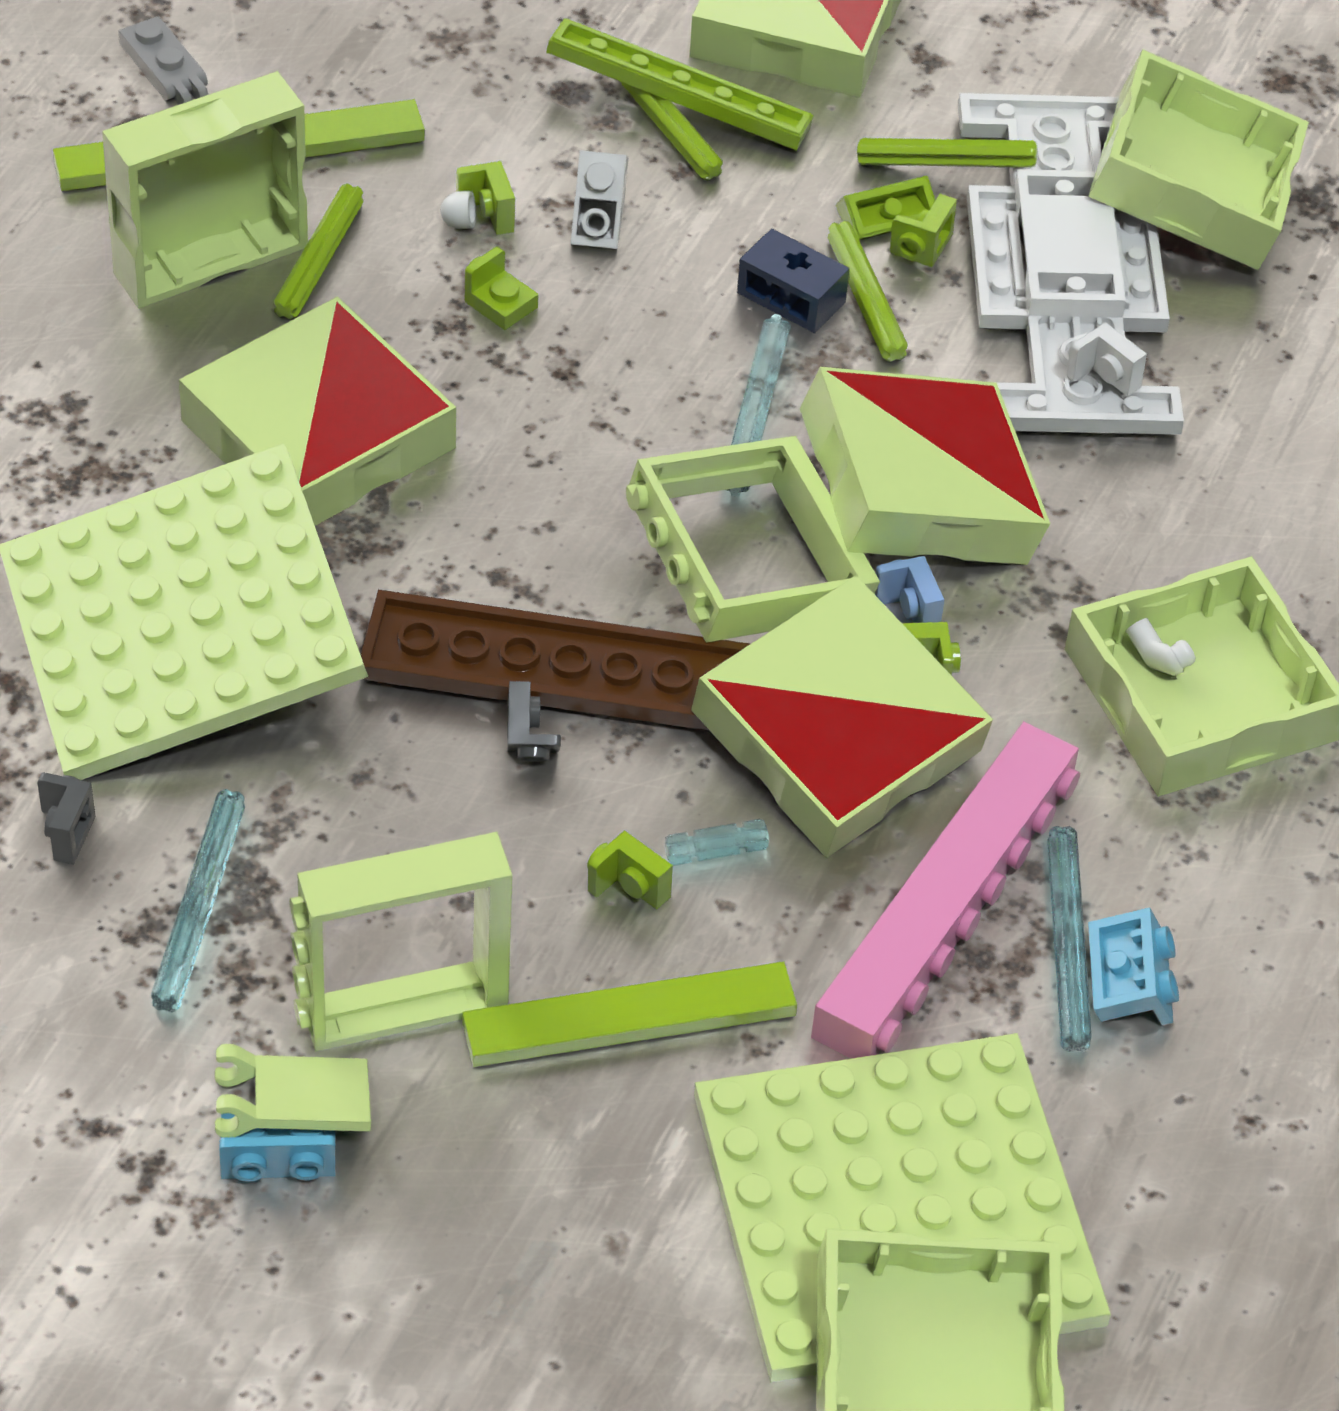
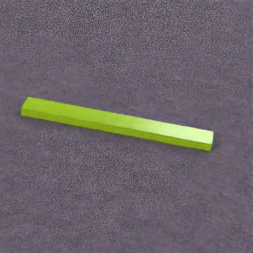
[53,99,425,191]

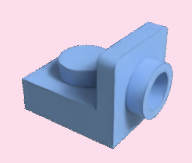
[875,556,944,623]

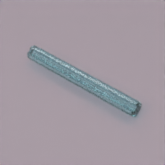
[727,314,791,497]
[151,789,245,1013]
[1047,825,1092,1053]

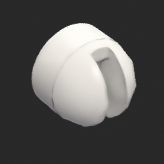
[440,191,476,229]

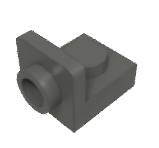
[507,681,561,761]
[37,772,96,865]

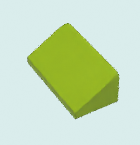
[836,175,935,240]

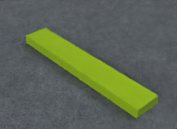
[546,18,814,150]
[462,961,797,1067]

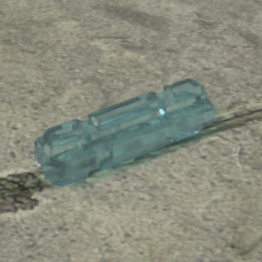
[664,819,769,866]

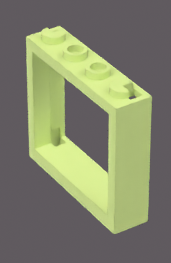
[626,436,880,643]
[289,832,512,1051]

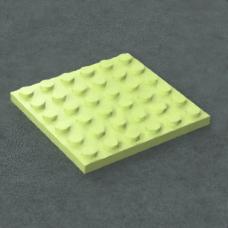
[0,443,368,780]
[694,1033,1111,1383]

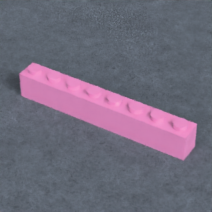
[811,721,1080,1059]

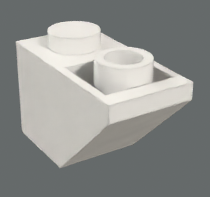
[571,150,629,249]

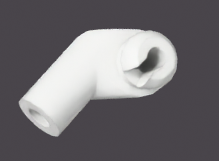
[1126,618,1196,676]

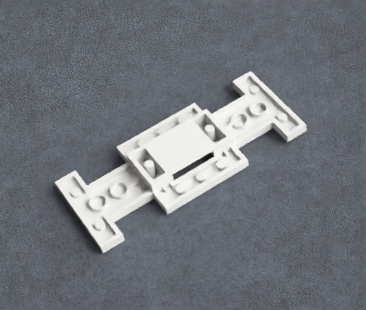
[958,93,1184,435]

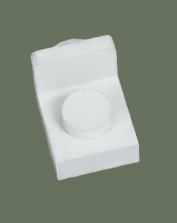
[1067,322,1147,396]

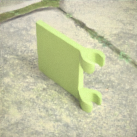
[215,1044,371,1137]

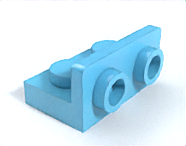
[1088,907,1179,1025]
[219,1113,336,1182]

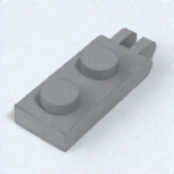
[119,16,208,105]

